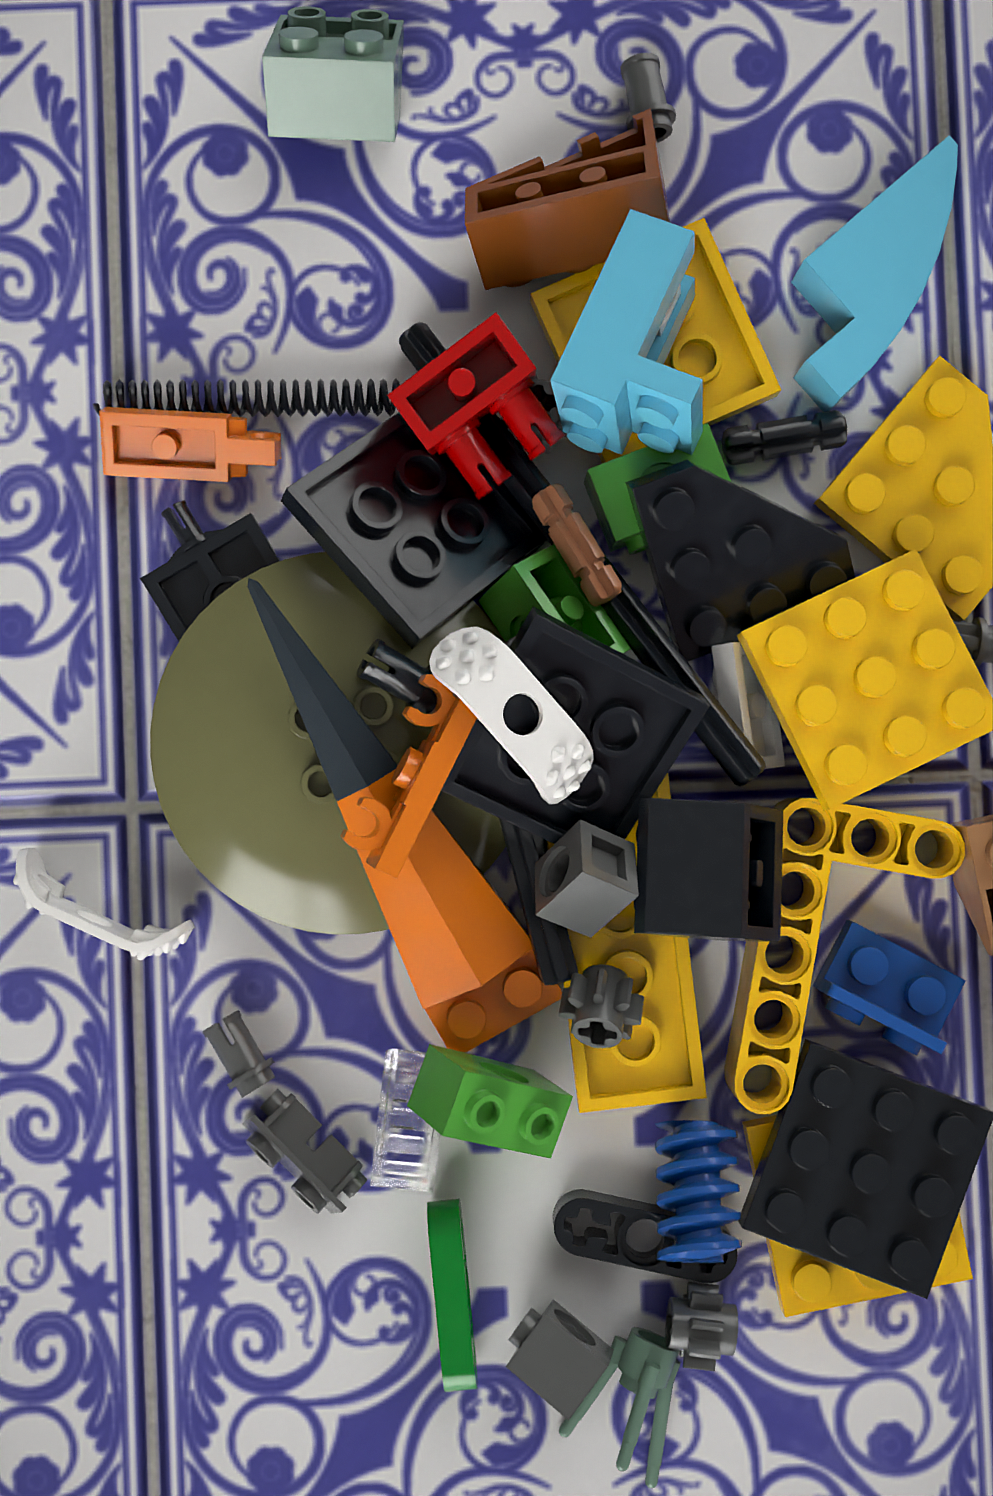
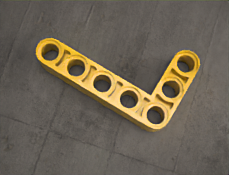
[724,798,965,1114]

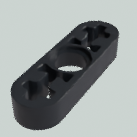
[553,1189,737,1283]

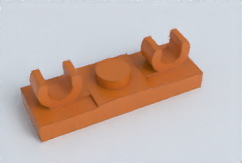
[340,674,477,879]

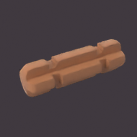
[532,483,622,607]

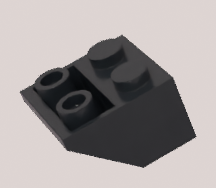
[634,798,783,942]

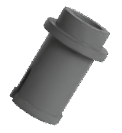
[620,53,676,143]
[203,1010,275,1098]

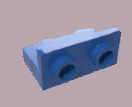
[813,920,966,1056]

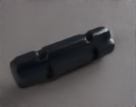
[722,410,847,466]

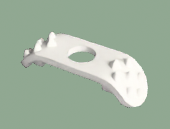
[429,627,594,804]
[13,848,196,960]

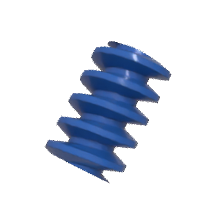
[655,1120,742,1263]

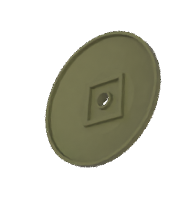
[150,552,506,935]

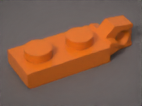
[99,407,282,482]

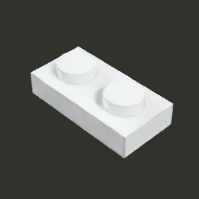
[712,642,785,769]

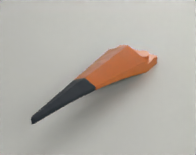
[247,578,562,1053]

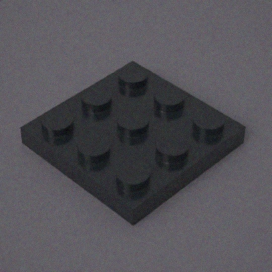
[281,412,547,649]
[441,607,710,844]
[738,1039,993,1299]

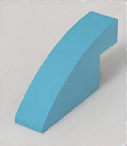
[791,135,958,412]

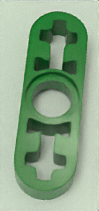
[427,1198,478,1392]

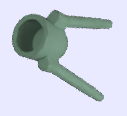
[559,1327,681,1489]

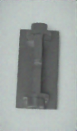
[242,1089,367,1214]

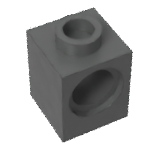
[535,820,639,938]
[506,1299,614,1421]

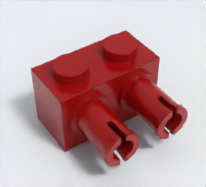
[387,312,565,500]

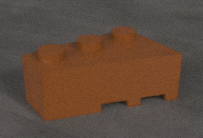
[465,108,670,290]

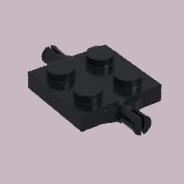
[140,500,281,642]

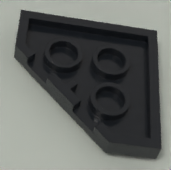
[625,460,855,661]

